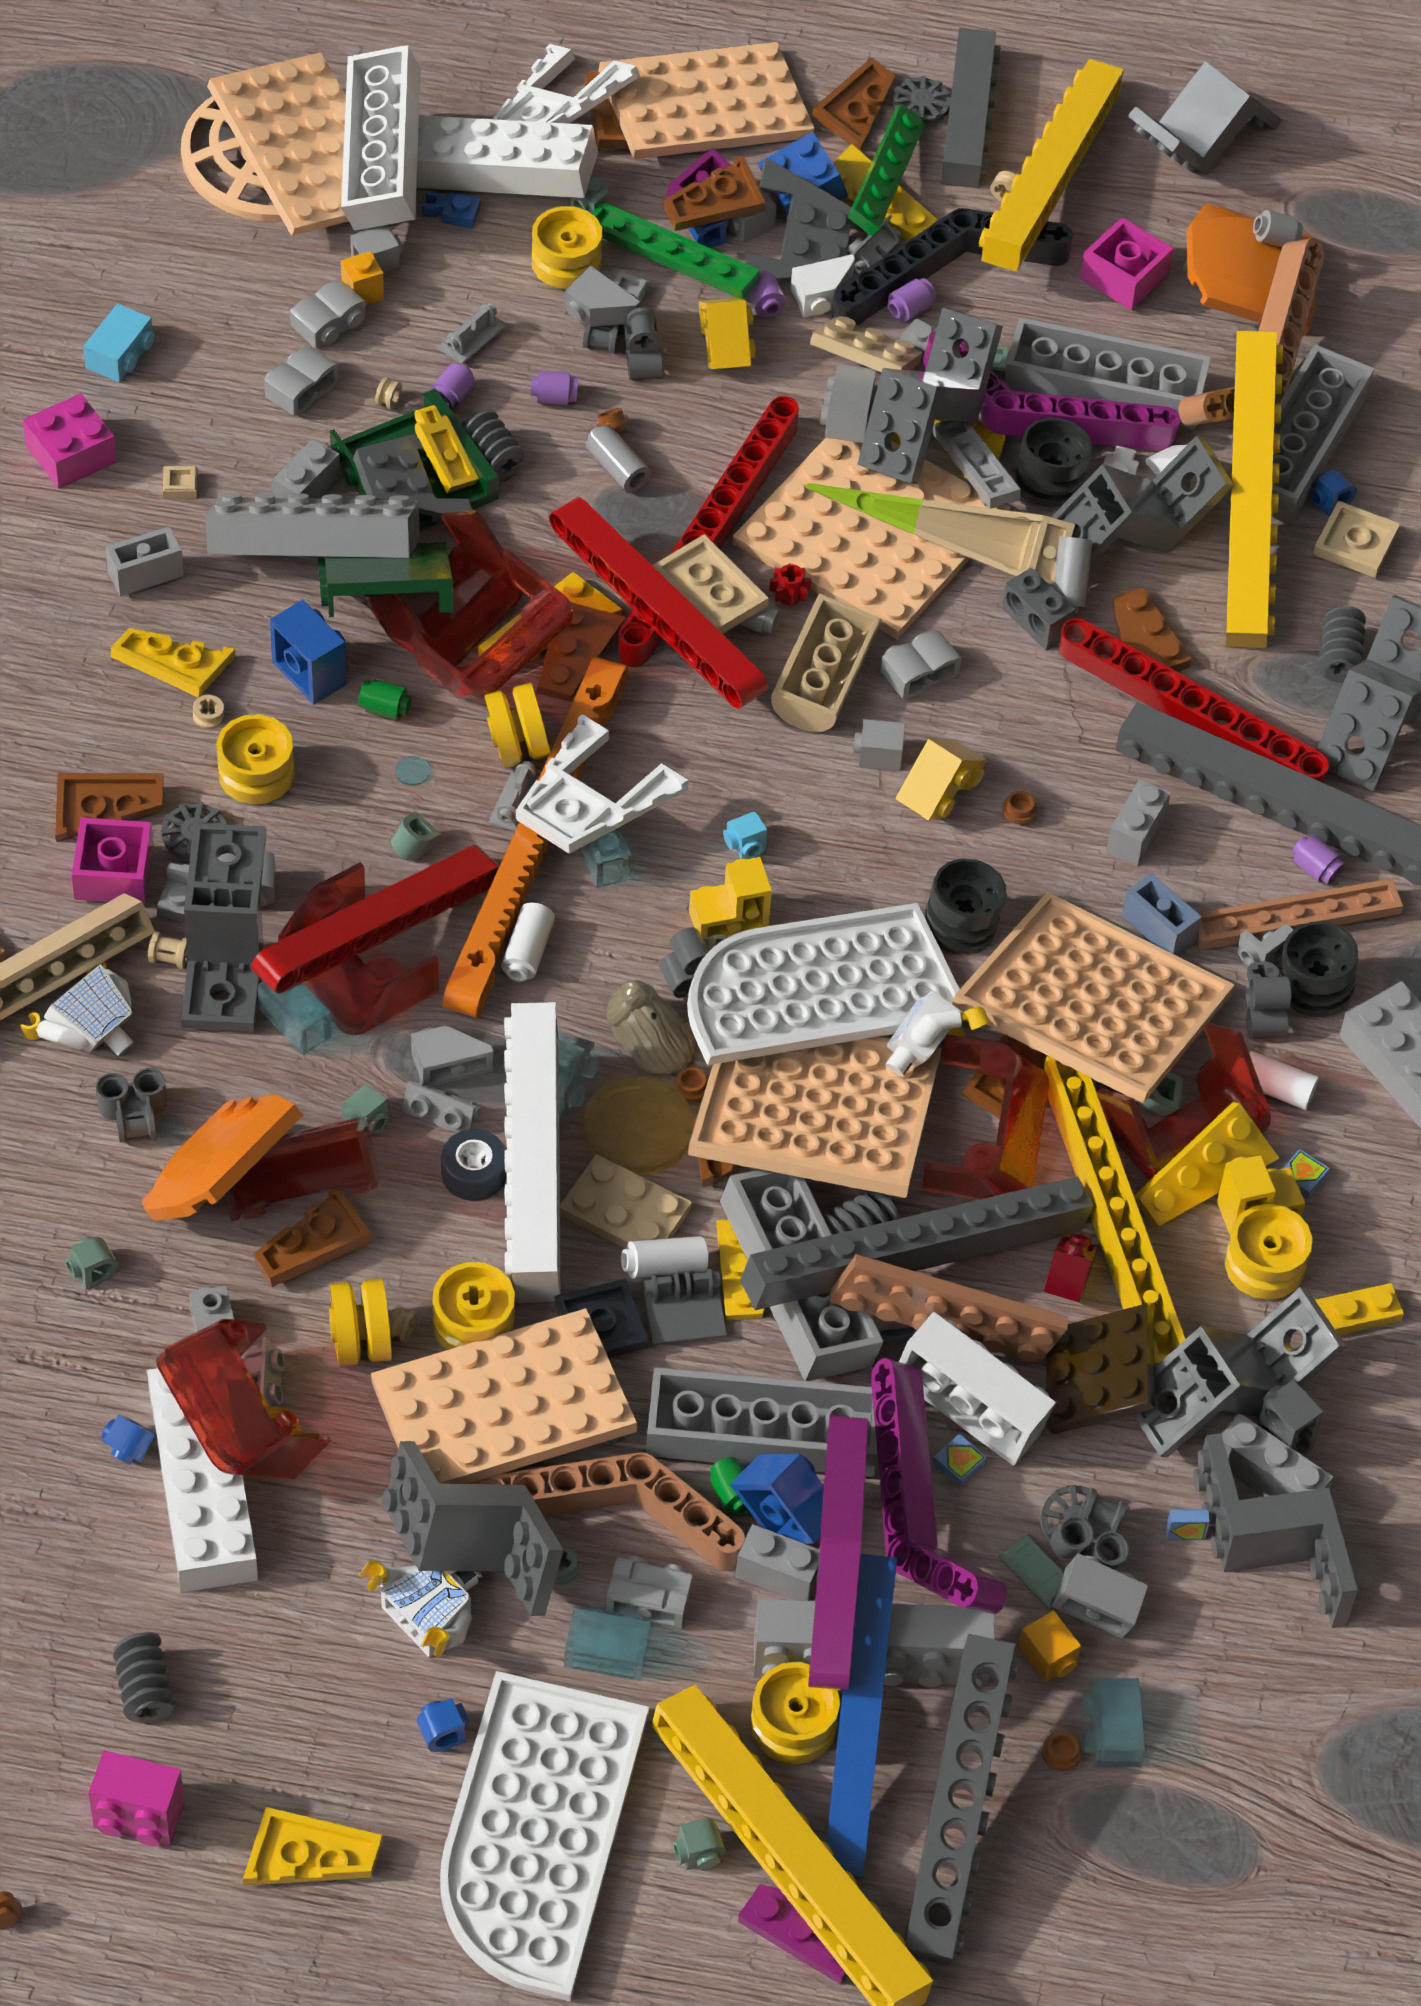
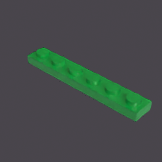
[847,104,926,236]
[591,201,761,299]

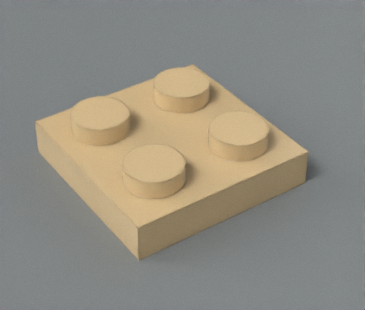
[1313,501,1400,578]

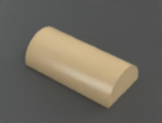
[771,593,882,732]

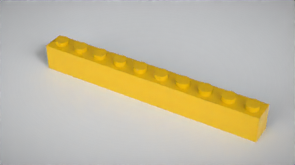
[979,59,1124,272]
[1226,331,1283,648]
[1042,1056,1186,1367]
[651,1684,933,2006]

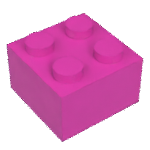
[1080,217,1174,310]
[23,393,117,489]
[71,817,154,905]
[88,1750,185,1847]

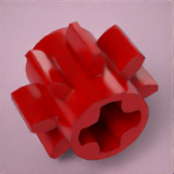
[769,563,812,606]

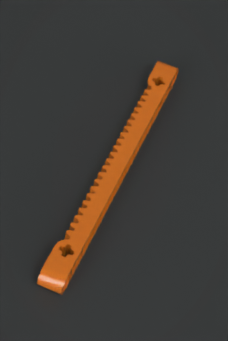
[442,656,628,1018]

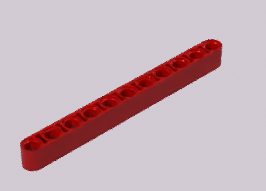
[618,396,799,667]

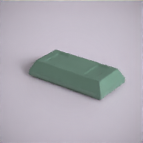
[999,1534,1064,1611]

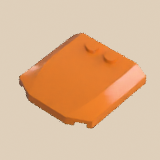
[1186,203,1316,336]
[141,1094,303,1221]

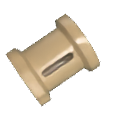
[148,931,188,970]

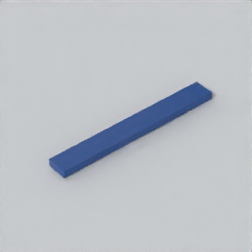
[826,1553,897,1878]

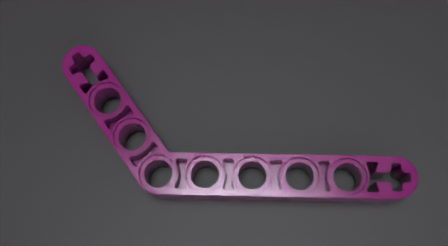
[923,331,1181,451]
[871,1358,1007,1614]
[808,1415,868,1691]

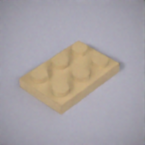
[810,316,923,372]
[652,534,769,634]
[560,1154,692,1249]

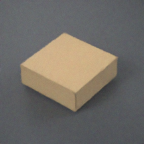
[163,466,198,499]

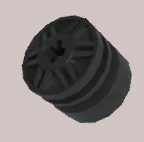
[1015,418,1092,507]
[924,858,1007,954]
[1281,922,1358,1017]

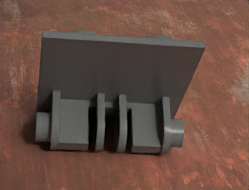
[642,1269,727,1345]

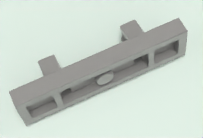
[933,420,1021,508]

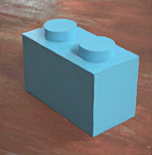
[83,303,155,383]

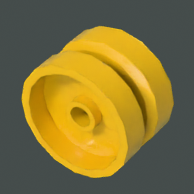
[532,206,602,289]
[484,682,550,769]
[216,714,295,805]
[1225,1203,1313,1300]
[432,1262,515,1350]
[328,1278,392,1367]
[750,1662,840,1765]

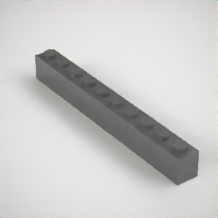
[1116,702,1421,885]
[740,1176,1094,1310]

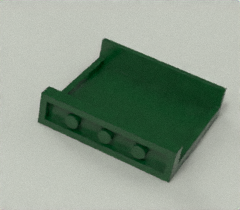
[328,388,499,532]
[318,542,454,617]

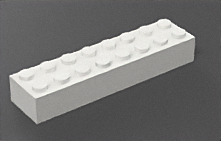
[504,1002,561,1303]

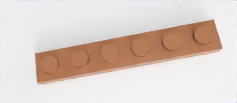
[1197,878,1403,950]

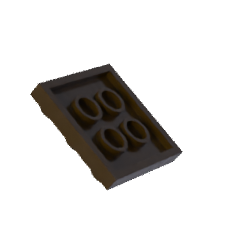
[1046,1303,1155,1435]

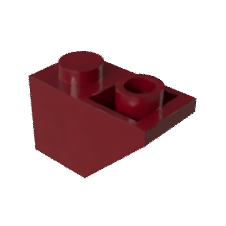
[1044,1233,1099,1302]

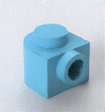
[723,812,767,859]

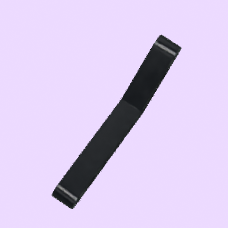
[832,208,1073,326]

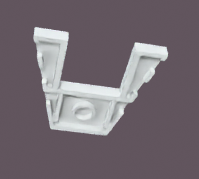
[493,44,640,124]
[516,714,688,854]

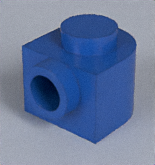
[687,219,729,248]
[1309,469,1357,516]
[101,1415,156,1465]
[416,1698,469,1752]

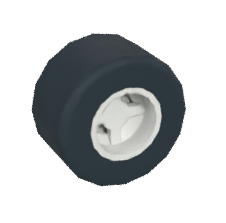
[441,1128,507,1201]

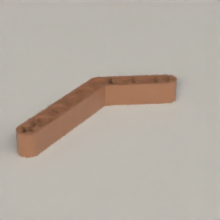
[1178,238,1324,426]
[469,1453,745,1571]

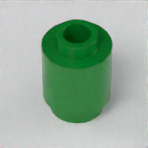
[358,679,412,721]
[710,1457,750,1516]

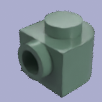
[570,176,609,213]
[391,811,441,860]
[1136,1072,1183,1117]
[341,1085,389,1137]
[65,1237,119,1289]
[673,1818,726,1870]

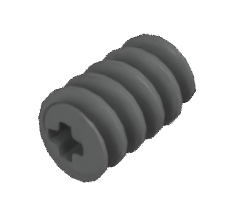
[461,410,524,482]
[1318,606,1366,683]
[822,1191,901,1235]
[113,1632,174,1724]

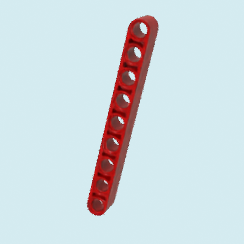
[549,497,768,709]
[1059,618,1329,784]
[251,845,500,994]

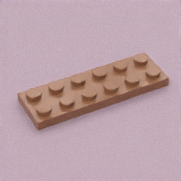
[829,1254,1068,1363]

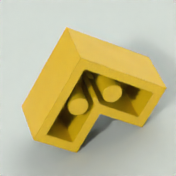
[699,298,756,369]
[895,739,987,820]
[689,857,772,938]
[1217,1155,1305,1235]

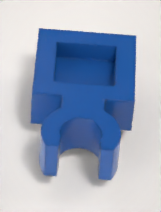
[422,191,481,229]

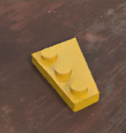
[111,628,235,697]
[716,1220,765,1321]
[243,1807,382,1886]

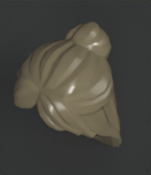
[607,980,696,1076]

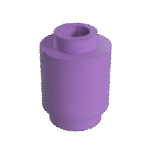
[748,270,786,318]
[888,279,936,322]
[431,364,475,409]
[531,370,578,405]
[1292,835,1345,885]

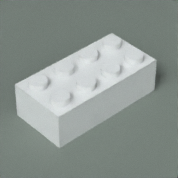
[899,1312,1056,1466]

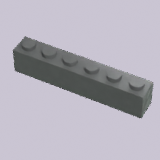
[941,28,1001,188]

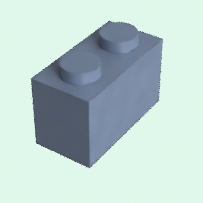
[1122,873,1202,956]

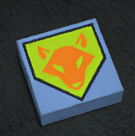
[1283,1149,1330,1199]
[933,1434,987,1487]
[1166,1509,1209,1540]

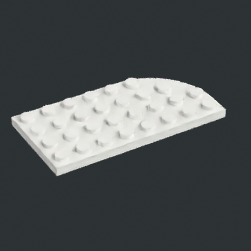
[687,903,967,1065]
[440,1671,649,2001]

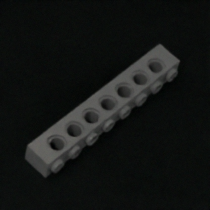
[904,1634,1020,1964]

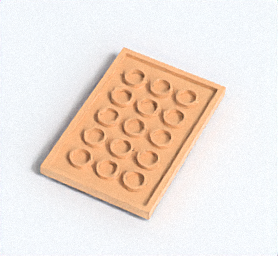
[598,42,814,159]
[207,52,348,236]
[371,1308,637,1484]

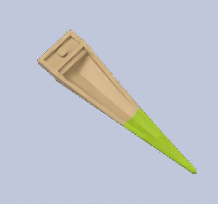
[804,483,1075,588]

